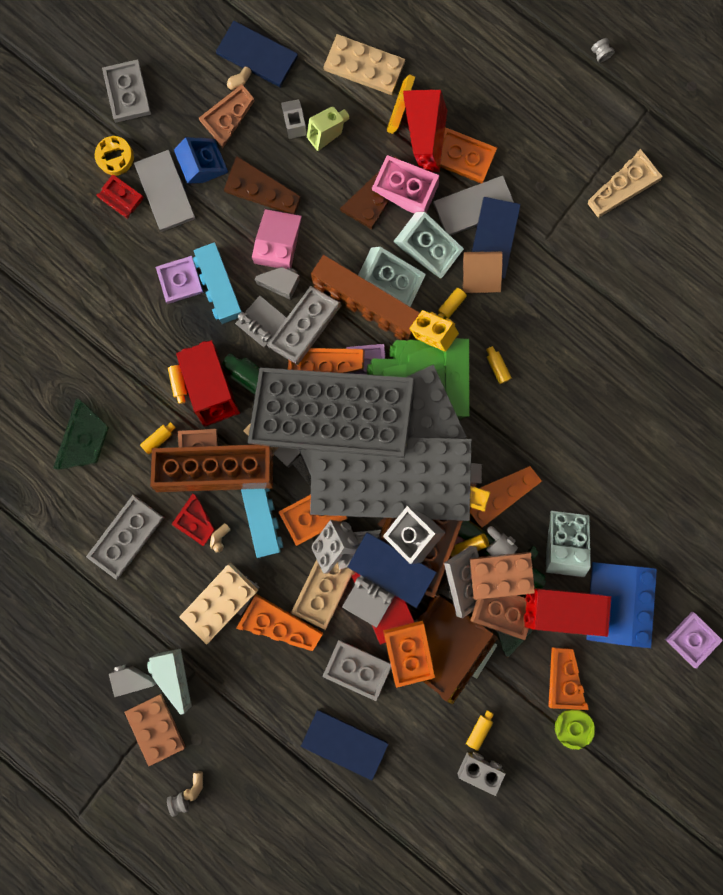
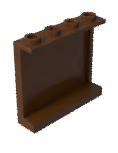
[417,594,498,704]

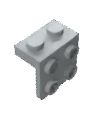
[312,520,360,574]

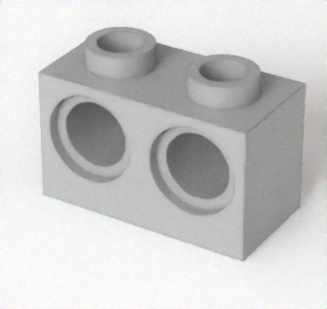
[457,752,505,796]

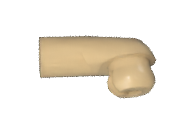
[227,67,252,90]
[210,523,231,552]
[184,771,203,801]

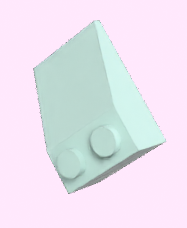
[394,212,464,278]
[358,247,426,307]
[148,649,192,715]

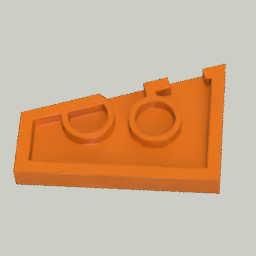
[549,647,589,710]

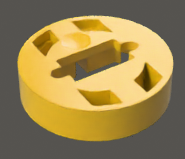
[95,136,134,176]

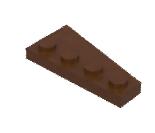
[224,156,301,215]
[340,156,402,229]

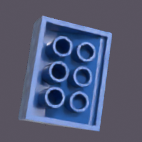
[586,562,657,648]

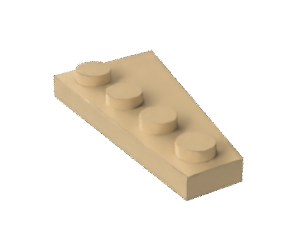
[588,149,662,218]

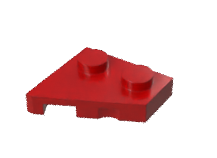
[172,494,215,546]

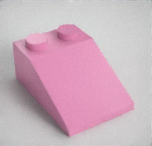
[372,155,439,214]
[252,209,302,269]

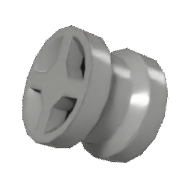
[591,38,615,63]
[167,792,189,817]

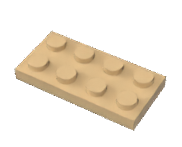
[324,34,405,95]
[180,563,258,645]

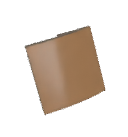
[462,251,502,293]

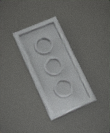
[134,150,196,232]
[433,176,514,236]
[267,286,342,365]
[86,495,165,580]

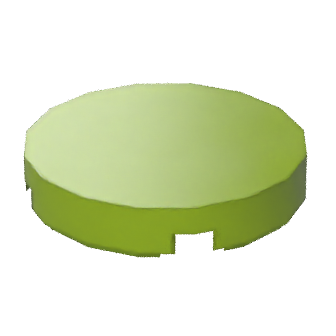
[555,709,595,750]

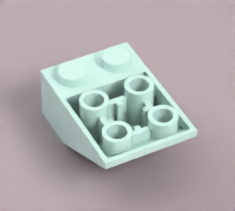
[546,511,591,577]

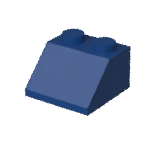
[174,137,228,183]

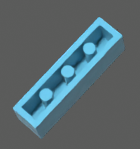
[193,242,242,324]
[241,489,283,558]

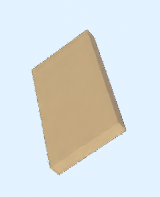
[291,560,354,630]

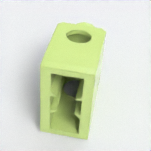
[307,107,349,151]

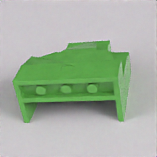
[367,338,469,421]

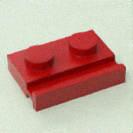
[96,174,144,219]

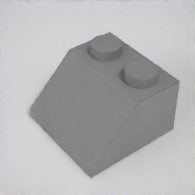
[383,506,445,564]

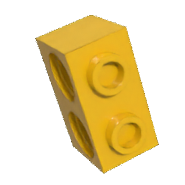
[409,310,459,352]

